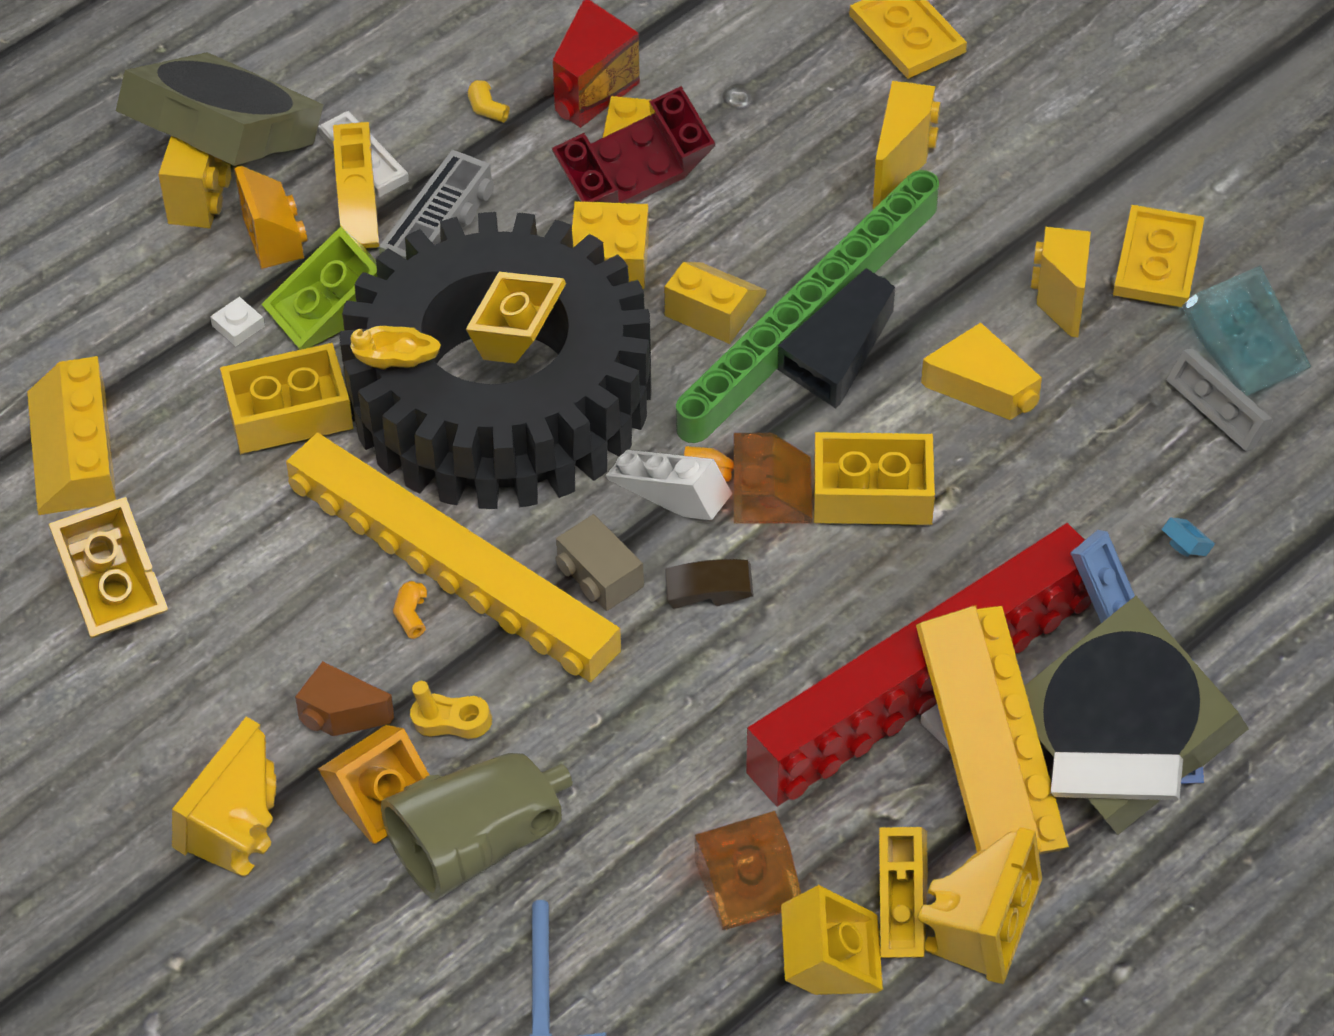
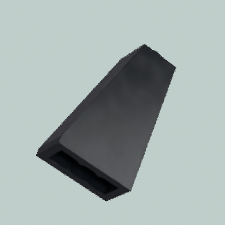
[778,268,895,409]

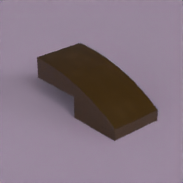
[665,559,754,609]

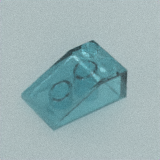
[1182,265,1311,396]

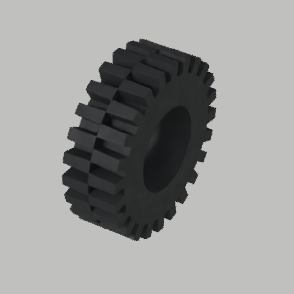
[339,212,652,509]

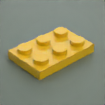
[849,0,967,79]
[1113,205,1205,308]

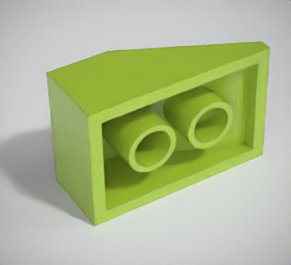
[261,226,377,350]

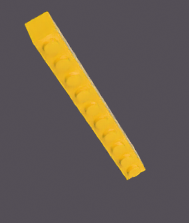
[286,432,621,683]

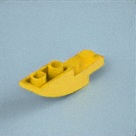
[333,122,380,248]

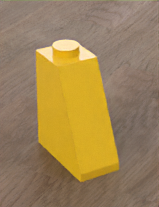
[921,322,1042,420]

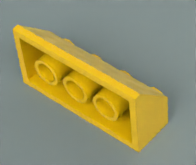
[27,356,116,515]

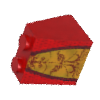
[552,0,640,128]

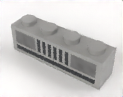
[379,150,494,259]

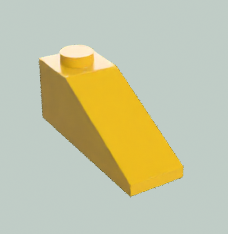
[879,827,928,958]

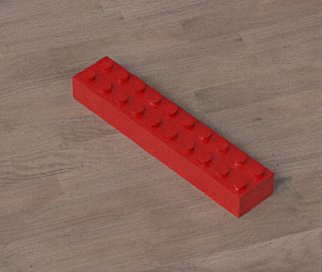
[746,523,1092,807]

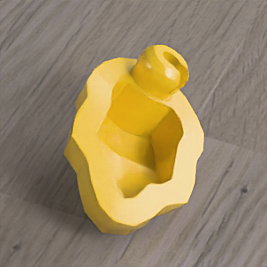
[350,326,441,369]

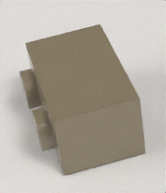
[555,514,644,611]

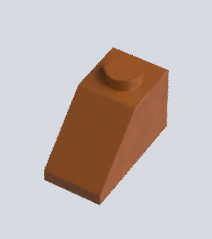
[295,661,395,736]

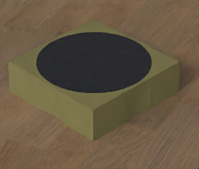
[116,52,324,166]
[1024,595,1249,835]

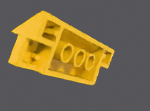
[916,605,1069,855]

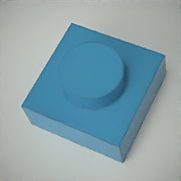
[1161,517,1215,557]

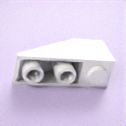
[606,450,732,520]

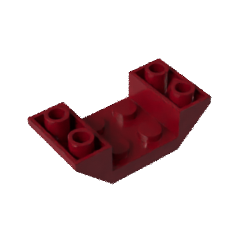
[552,86,715,203]

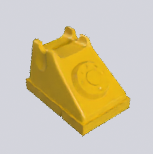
[49,497,168,639]
[172,716,276,877]
[918,827,1042,984]

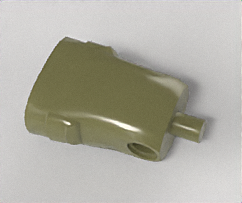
[381,753,572,900]

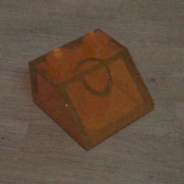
[733,433,812,524]
[695,811,801,931]

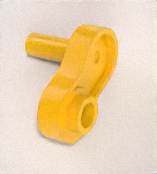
[410,681,492,739]

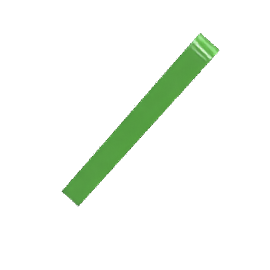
[676,170,939,443]

